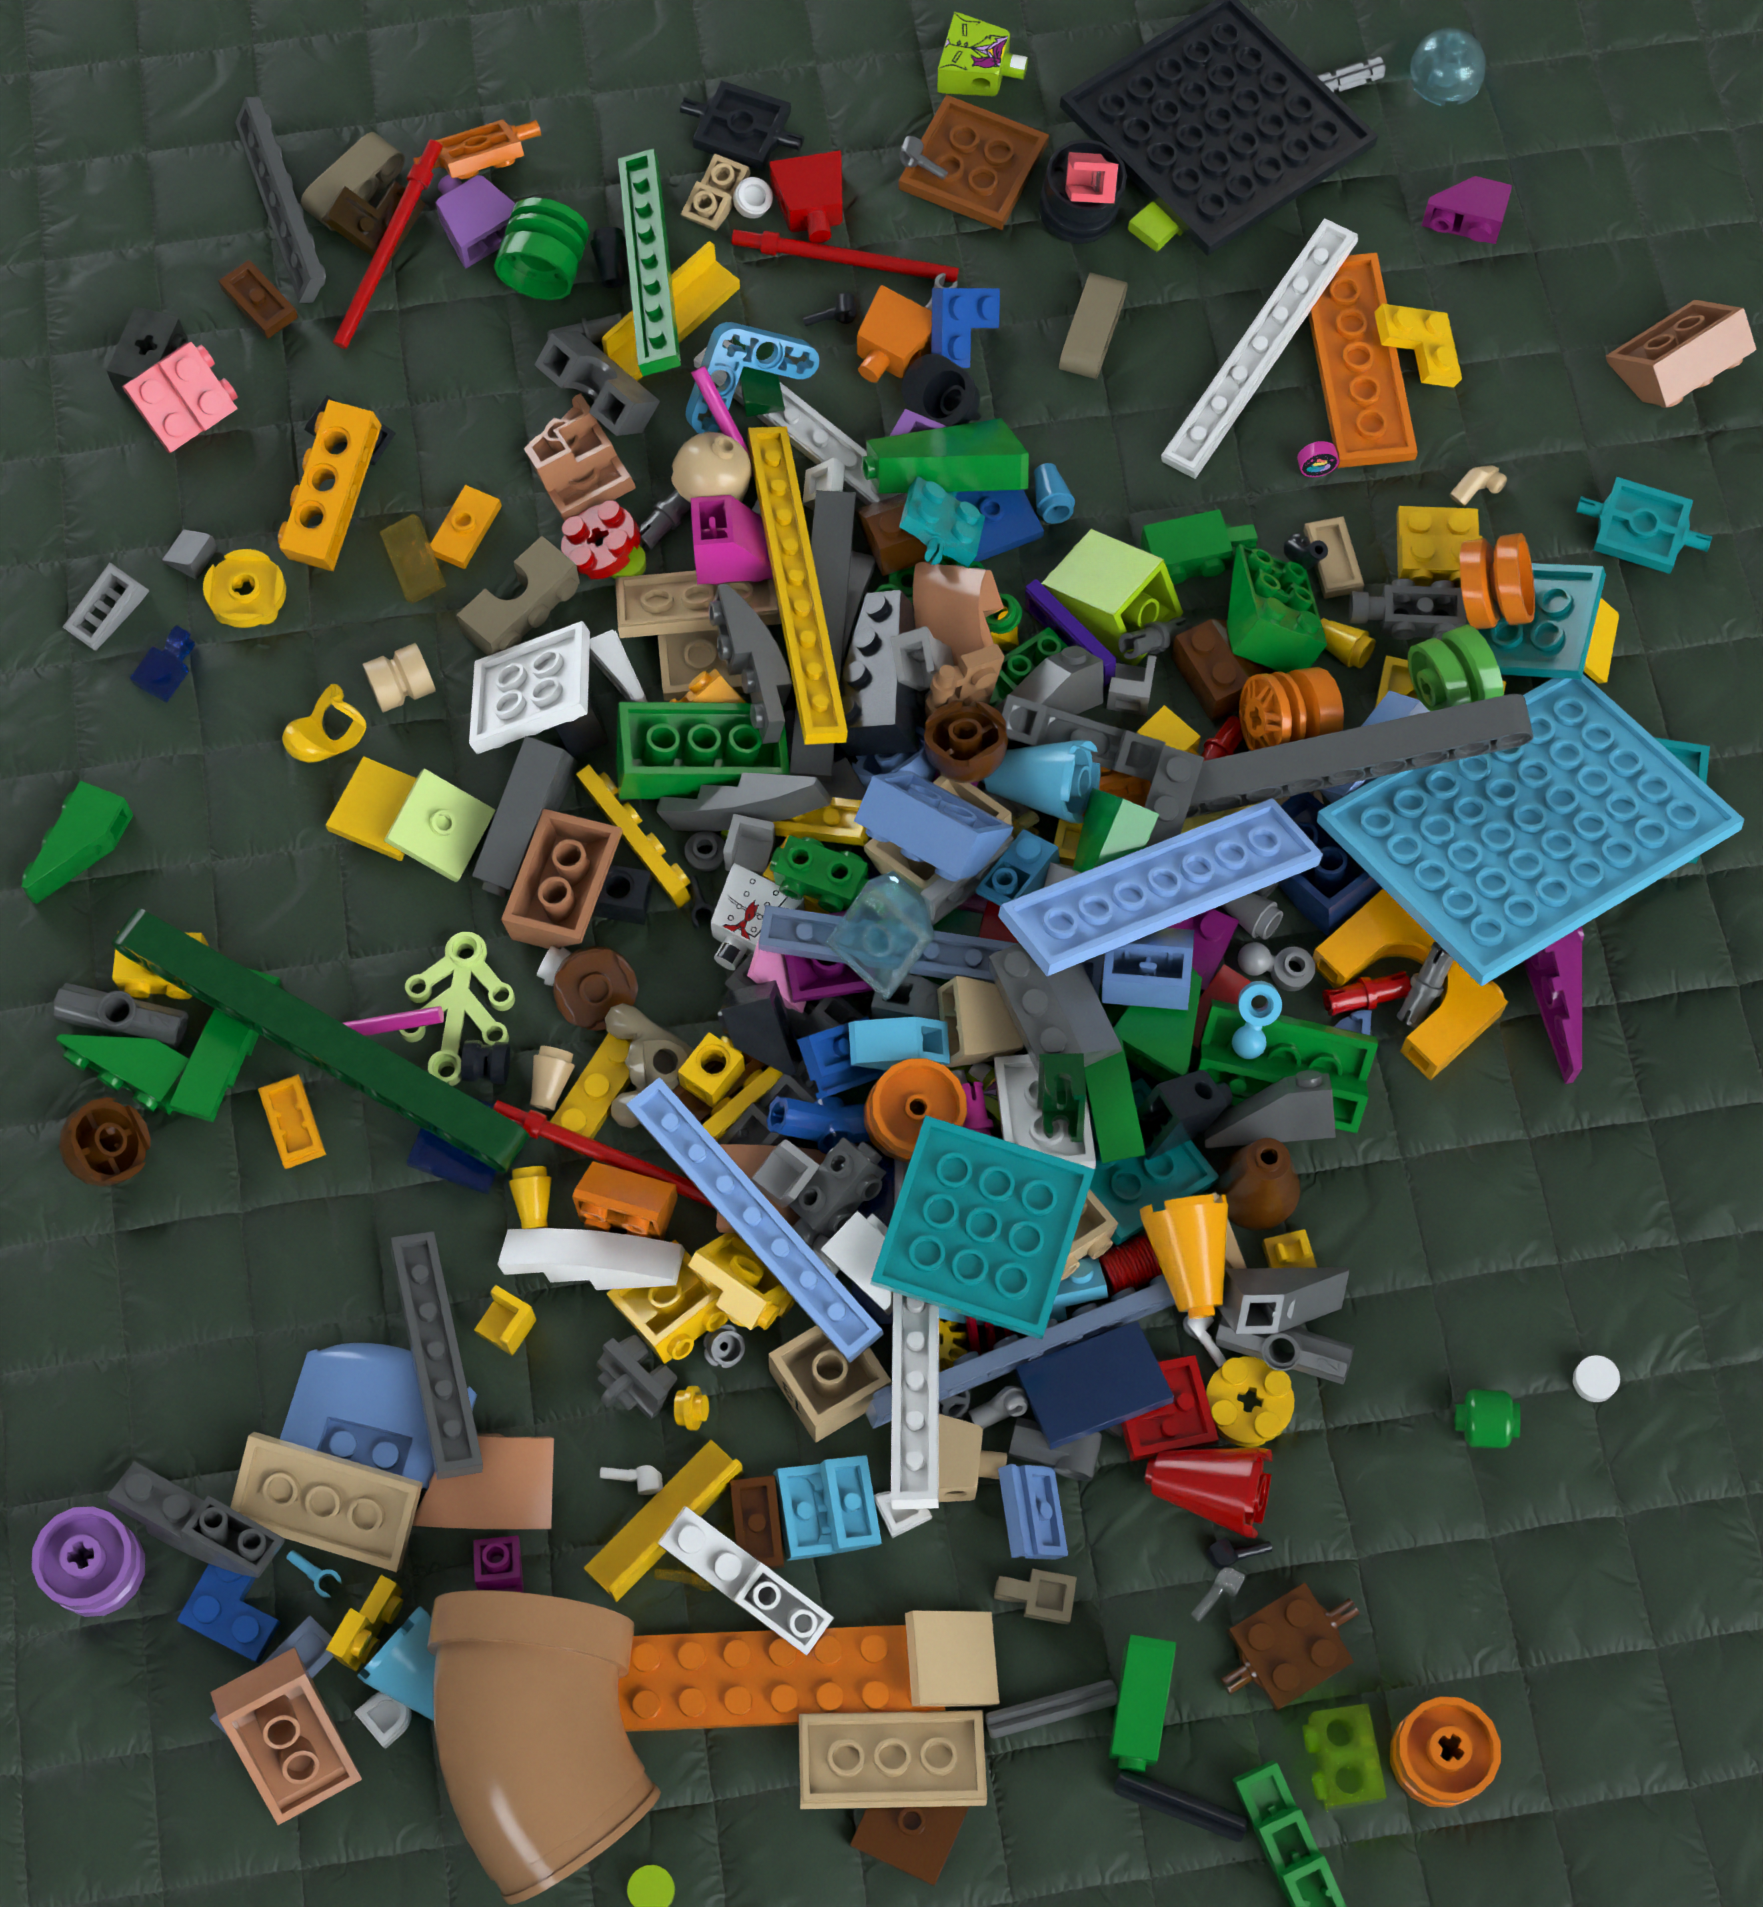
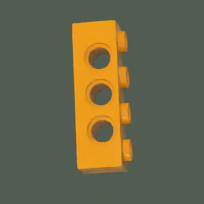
[278,400,382,571]

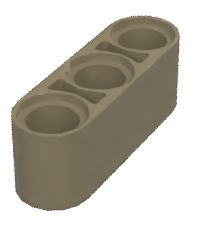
[301,132,405,231]
[1059,272,1128,379]

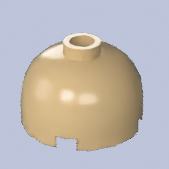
[671,431,752,503]

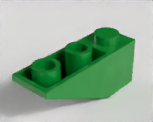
[21,780,134,904]
[56,1034,189,1115]

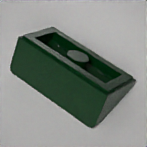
[732,337,785,417]

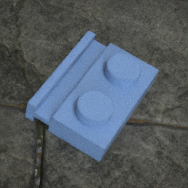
[998,1464,1068,1560]

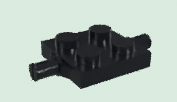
[680,80,804,171]

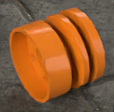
[1239,667,1344,751]

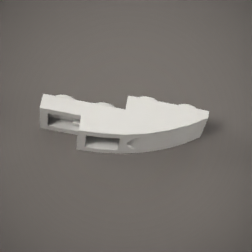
[657,1506,834,1655]

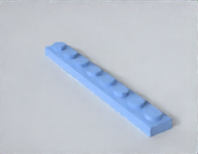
[626,1077,884,1363]

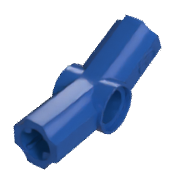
[766,1096,871,1154]

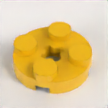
[203,549,286,628]
[1206,1356,1295,1447]

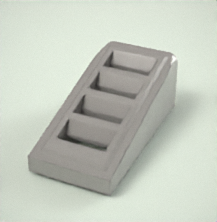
[63,562,149,651]

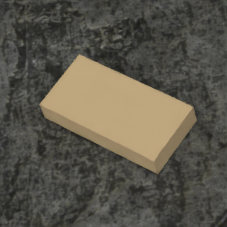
[1303,516,1364,599]

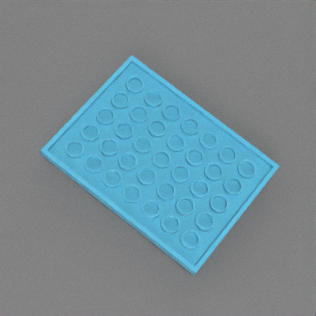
[1317,674,1744,986]

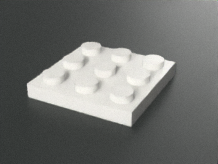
[469,621,590,754]

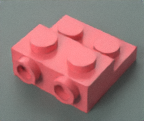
[122,342,238,453]

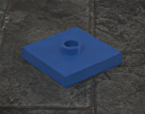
[956,490,1044,562]

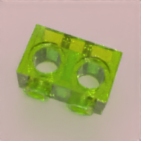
[1303,1703,1387,1811]

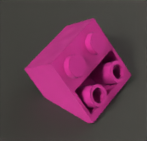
[690,495,773,585]

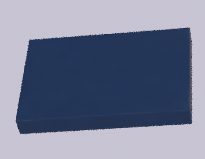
[1015,1321,1174,1450]

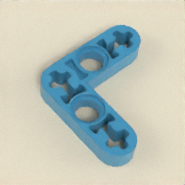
[685,322,820,434]

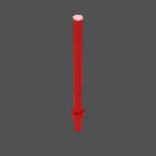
[333,139,443,349]
[731,229,959,283]
[493,1100,715,1209]

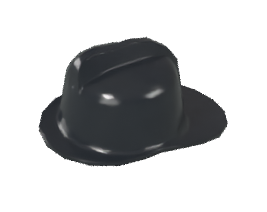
[902,354,981,427]

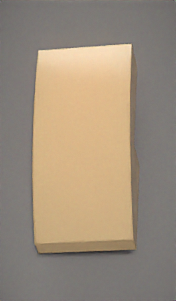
[681,154,751,231]

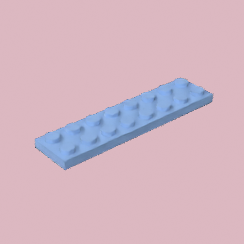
[998,798,1323,976]

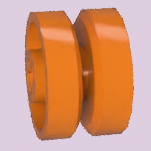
[1460,533,1535,630]
[863,1058,967,1162]
[1390,1696,1501,1808]

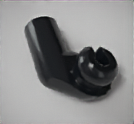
[1283,532,1328,570]

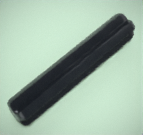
[1114,1769,1248,1842]

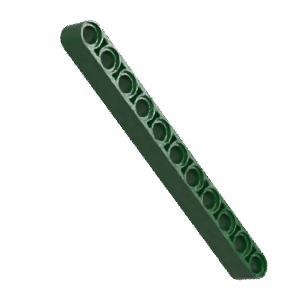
[111,908,529,1173]

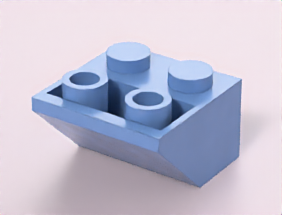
[1102,928,1194,1010]

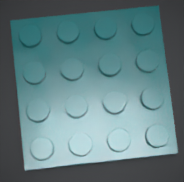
[870,1115,1095,1340]

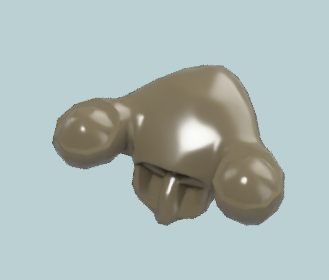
[605,1003,694,1128]

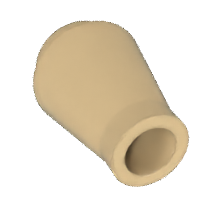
[530,1046,575,1111]

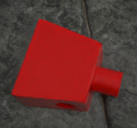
[769,150,843,243]

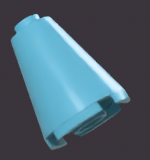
[981,740,1101,824]
[357,1606,436,1721]

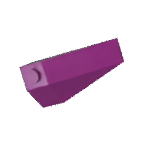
[1523,926,1584,1084]

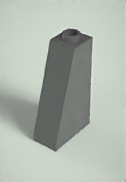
[472,736,580,898]

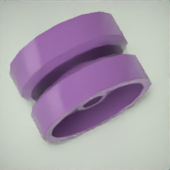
[32,1506,145,1617]

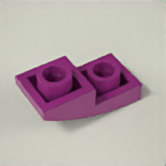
[473,1536,524,1593]

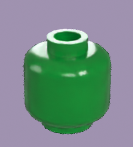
[1454,1389,1521,1449]

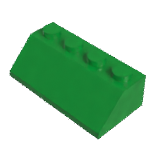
[616,702,790,799]

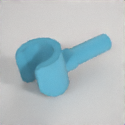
[287,1550,342,1598]

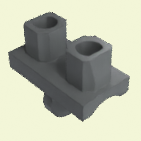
[596,1335,677,1420]

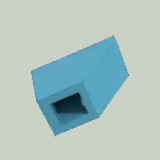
[848,1017,950,1071]

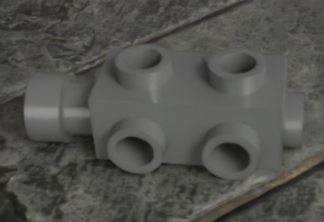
[1349,579,1469,641]
[789,1137,886,1251]

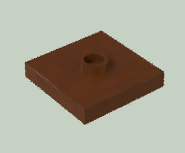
[850,1806,970,1887]

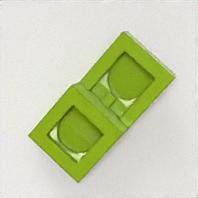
[1128,201,1184,252]

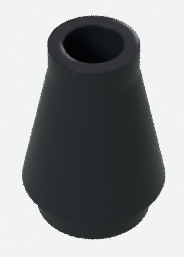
[590,227,627,288]

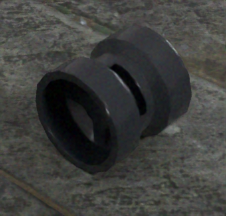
[461,1039,511,1085]

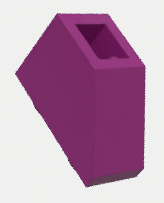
[1421,176,1512,244]

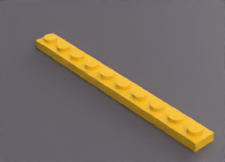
[747,426,848,745]

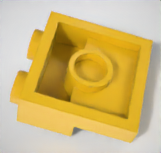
[1396,506,1482,588]
[688,1233,796,1330]
[606,1240,728,1364]

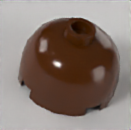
[924,701,1008,783]
[59,1097,151,1187]

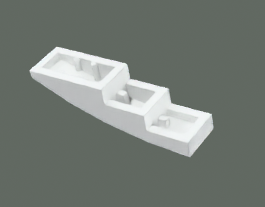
[497,1228,685,1290]

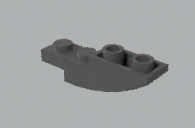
[708,584,792,744]
[107,1461,285,1578]

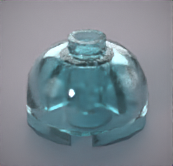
[1410,27,1486,105]

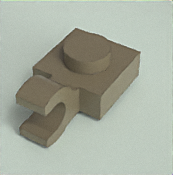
[994,1569,1077,1625]

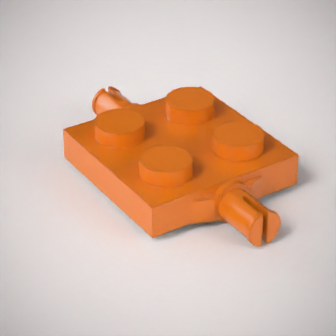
[413,119,541,179]

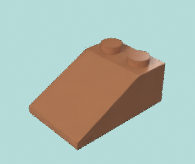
[210,1647,362,1825]

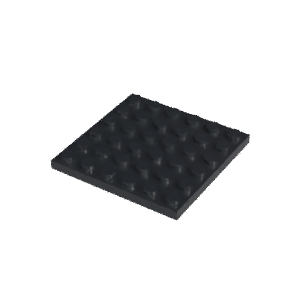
[1059,0,1378,256]

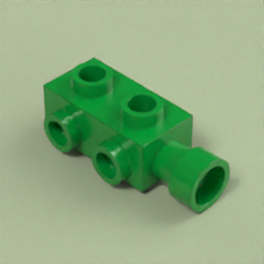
[770,835,898,917]

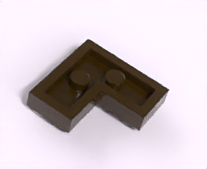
[321,181,426,263]

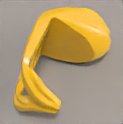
[282,684,366,763]

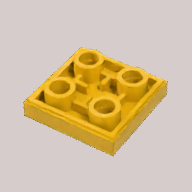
[326,756,417,861]

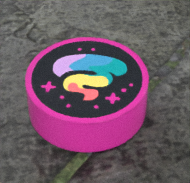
[1297,441,1339,477]

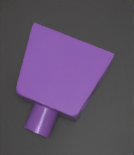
[436,174,515,268]

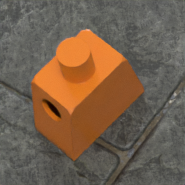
[857,285,932,383]

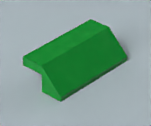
[1194,999,1378,1133]

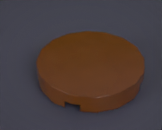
[553,946,638,1031]

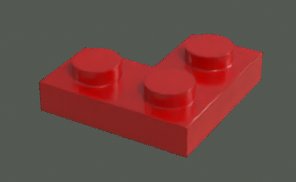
[1121,1355,1219,1461]

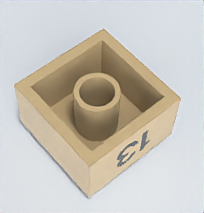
[768,1325,892,1443]

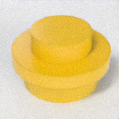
[674,1386,709,1430]

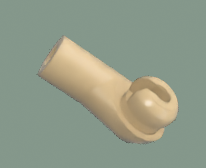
[1449,465,1507,507]

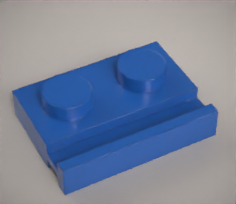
[797,1016,886,1100]

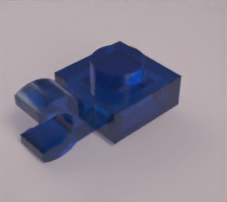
[130,625,196,703]

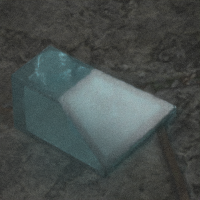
[825,871,935,1000]

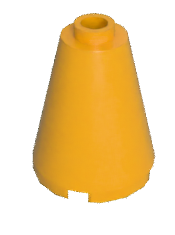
[1140,1194,1228,1319]

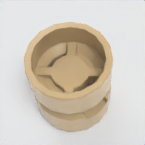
[362,643,436,713]

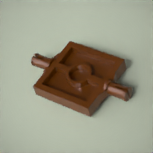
[1220,1582,1359,1711]

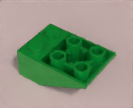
[1226,544,1327,673]

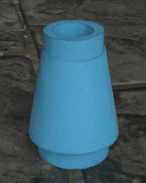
[1034,463,1075,524]

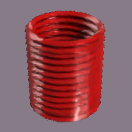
[1098,1233,1163,1296]

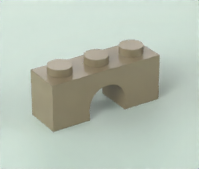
[457,536,580,656]

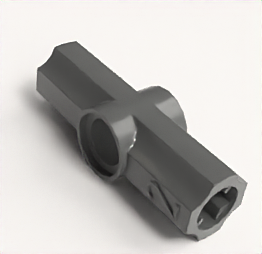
[53,983,189,1049]
[1216,1316,1355,1384]

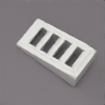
[589,629,647,702]

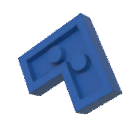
[931,288,1000,368]
[177,1564,281,1664]

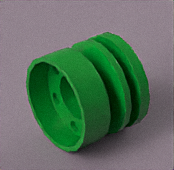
[494,197,590,300]

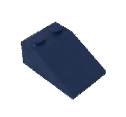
[1277,792,1383,937]

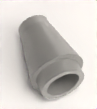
[1220,893,1283,940]

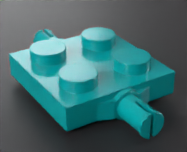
[899,476,985,567]
[1576,477,1712,574]

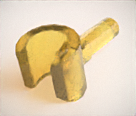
[1011,811,1040,839]
[654,1568,715,1592]

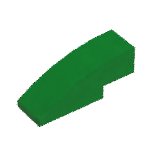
[1085,1026,1146,1163]

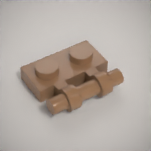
[924,644,1005,720]

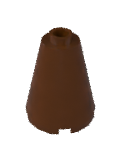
[1214,1138,1300,1231]

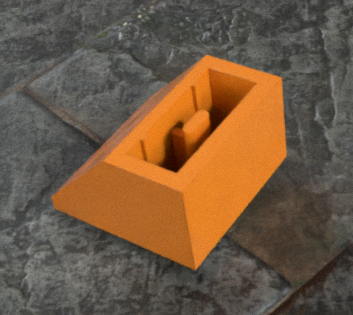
[572,1161,678,1241]

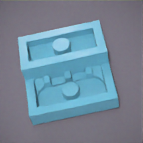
[773,1455,882,1561]

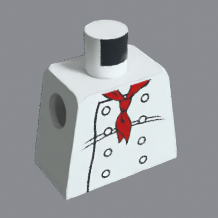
[711,863,805,970]

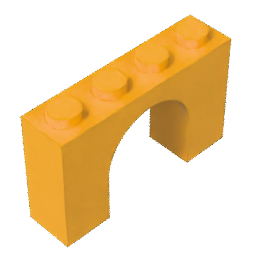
[1312,889,1508,1081]

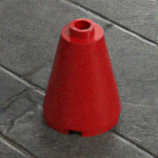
[1145,1447,1272,1538]

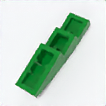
[170,968,281,1122]
[1232,1760,1346,1907]

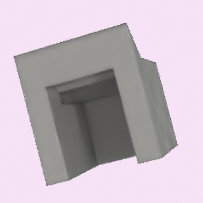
[890,626,954,691]

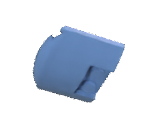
[280,1343,477,1492]

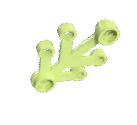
[399,932,515,1086]

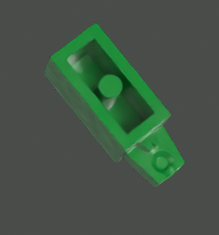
[1140,509,1258,585]

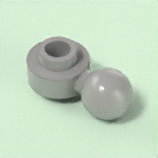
[1238,942,1315,991]

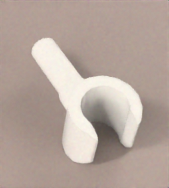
[1183,1315,1227,1368]
[600,1465,663,1495]

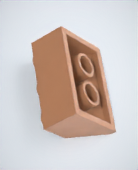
[1605,300,1757,408]
[501,809,623,949]

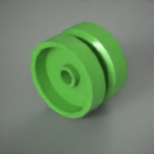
[1408,624,1504,711]

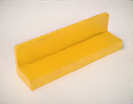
[602,241,740,381]
[584,1440,743,1602]

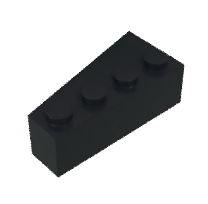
[837,590,920,757]

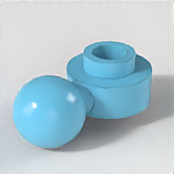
[1232,981,1282,1059]

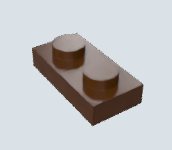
[218,260,298,339]
[730,1475,784,1569]

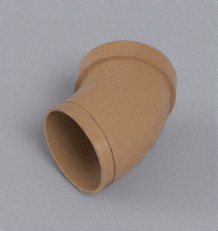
[427,1590,661,1905]

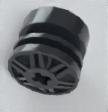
[1038,139,1127,244]

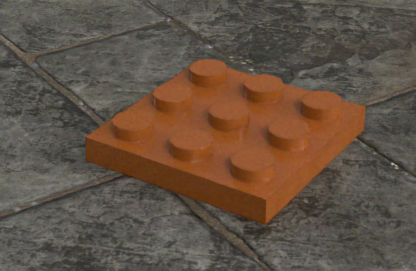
[899,95,1049,230]

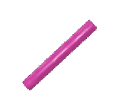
[691,365,754,477]
[343,1006,444,1036]

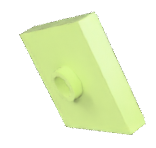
[384,768,496,882]

